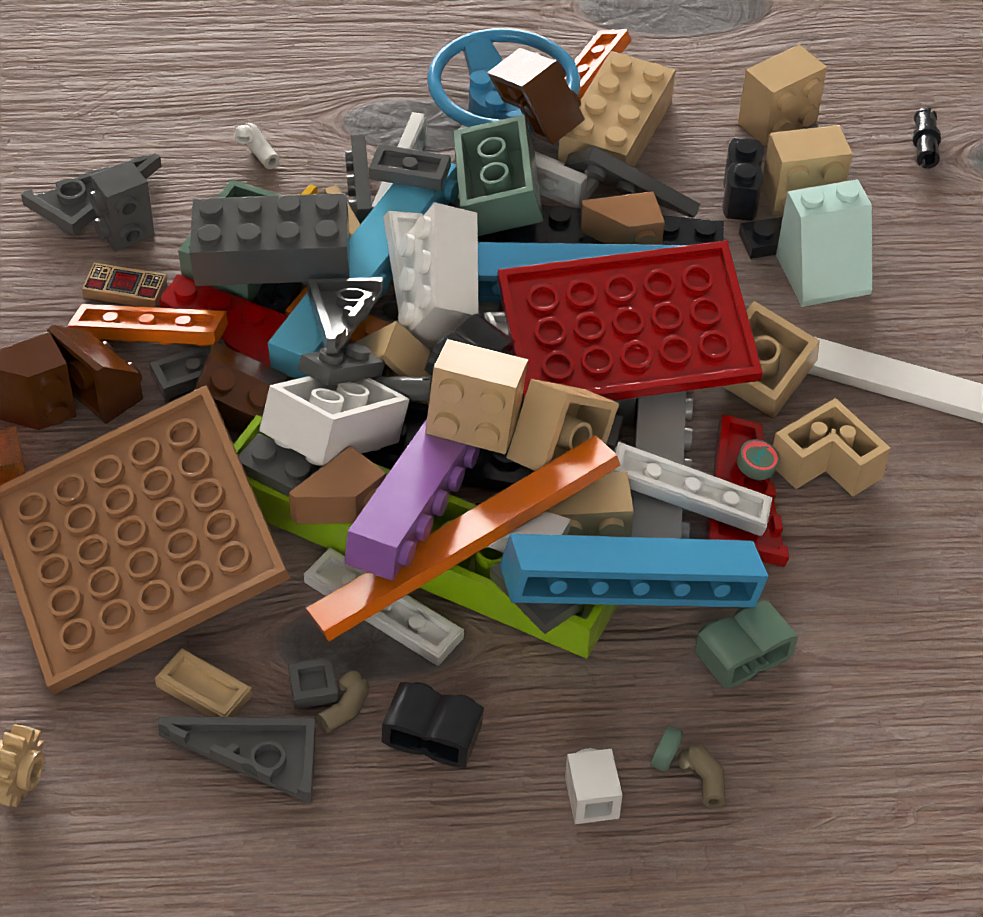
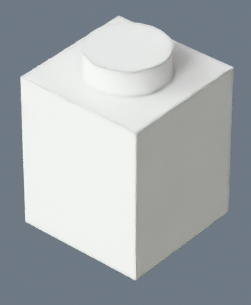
[565,748,623,824]

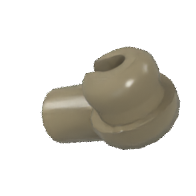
[316,670,369,734]
[678,745,725,808]

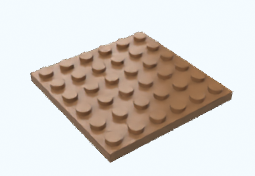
[0,385,291,695]

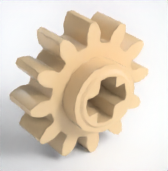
[0,724,45,807]

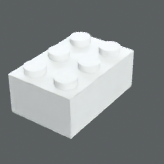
[398,203,478,347]
[259,376,410,466]

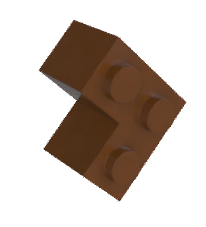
[487,48,585,145]

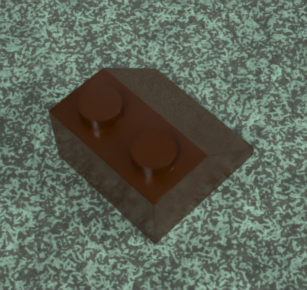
[46,325,143,424]
[0,332,77,430]
[193,342,287,434]

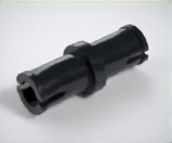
[912,108,941,169]

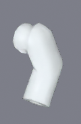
[234,123,280,169]

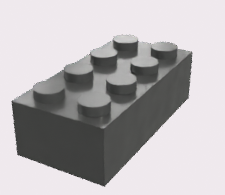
[190,193,350,286]

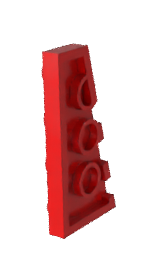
[160,274,288,377]
[706,414,789,567]

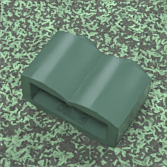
[695,600,798,689]

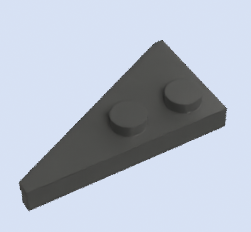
[564,146,701,218]
[21,153,162,235]
[308,277,383,354]
[158,717,316,802]

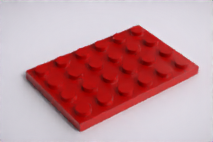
[497,240,763,403]

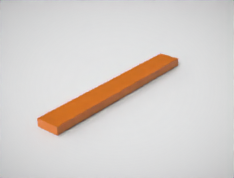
[306,435,621,642]

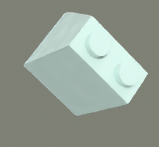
[776,179,872,307]

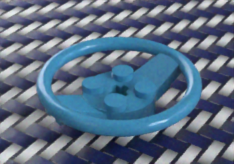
[427,28,580,134]

